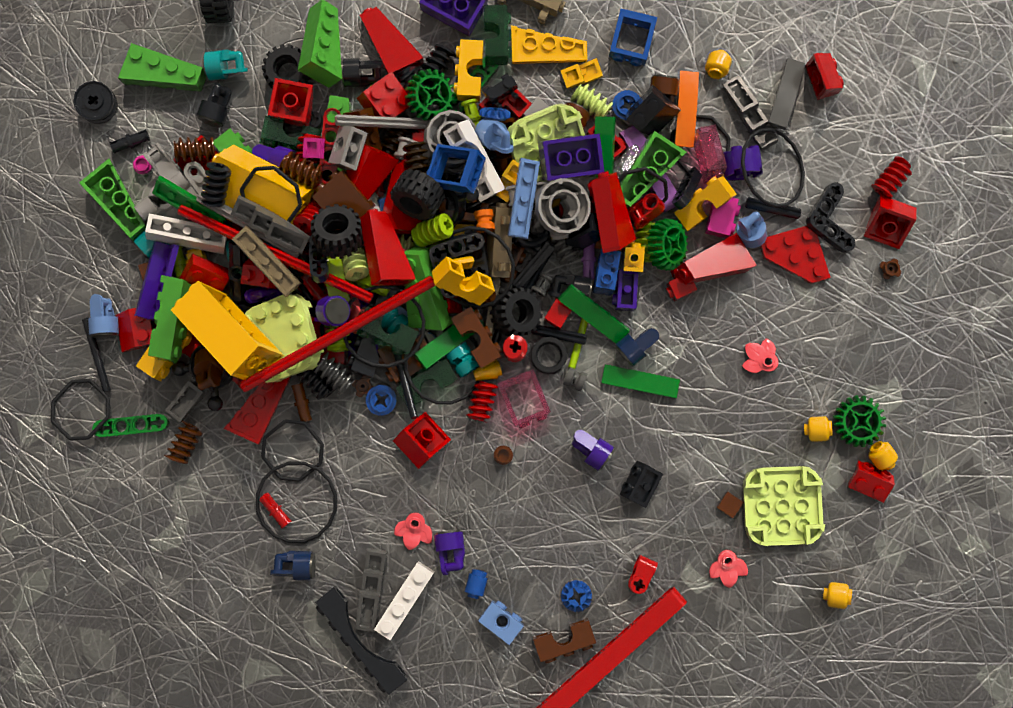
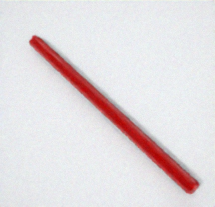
[177,205,373,303]
[239,276,435,392]

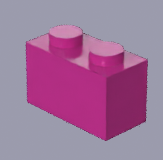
[705,198,740,239]

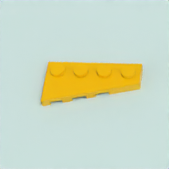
[511,25,587,64]

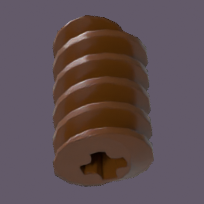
[174,137,215,162]
[278,151,322,189]
[164,420,203,464]

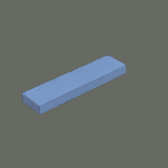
[508,158,540,240]

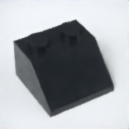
[626,85,681,135]

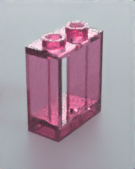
[694,124,727,184]
[498,369,551,429]

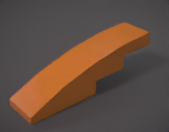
[674,71,699,148]

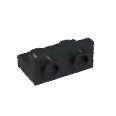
[620,461,663,508]

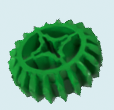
[404,69,456,121]
[646,219,688,271]
[833,395,886,447]

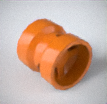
[474,209,495,233]

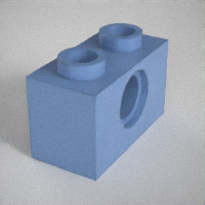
[478,600,524,645]

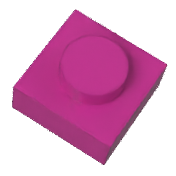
[303,138,325,159]

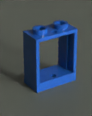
[609,8,657,66]
[426,144,486,194]
[592,249,621,296]

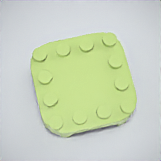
[507,104,587,182]
[245,294,324,383]
[743,466,825,546]

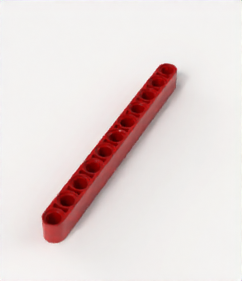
[536,587,687,708]

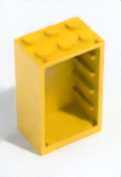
[203,145,315,224]
[171,281,284,380]

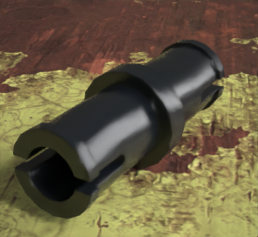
[109,129,150,154]

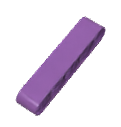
[619,126,677,213]

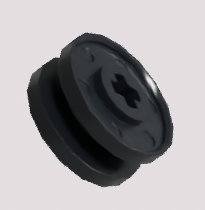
[73,81,118,124]

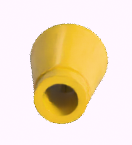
[473,361,502,381]

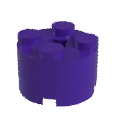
[722,145,763,181]

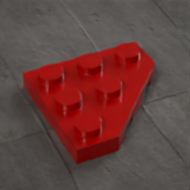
[760,226,831,284]

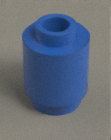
[465,569,488,599]

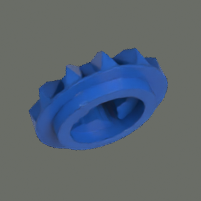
[612,90,640,121]
[479,107,511,121]
[366,385,397,416]
[561,580,592,612]

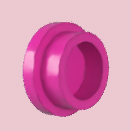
[133,155,152,175]

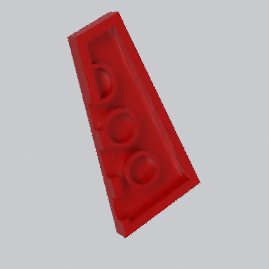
[223,376,292,445]

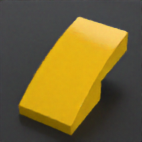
[561,58,604,89]
[496,159,519,203]
[453,256,474,270]

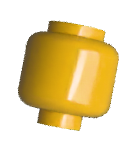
[705,50,732,79]
[804,416,833,442]
[868,441,898,470]
[823,582,852,609]

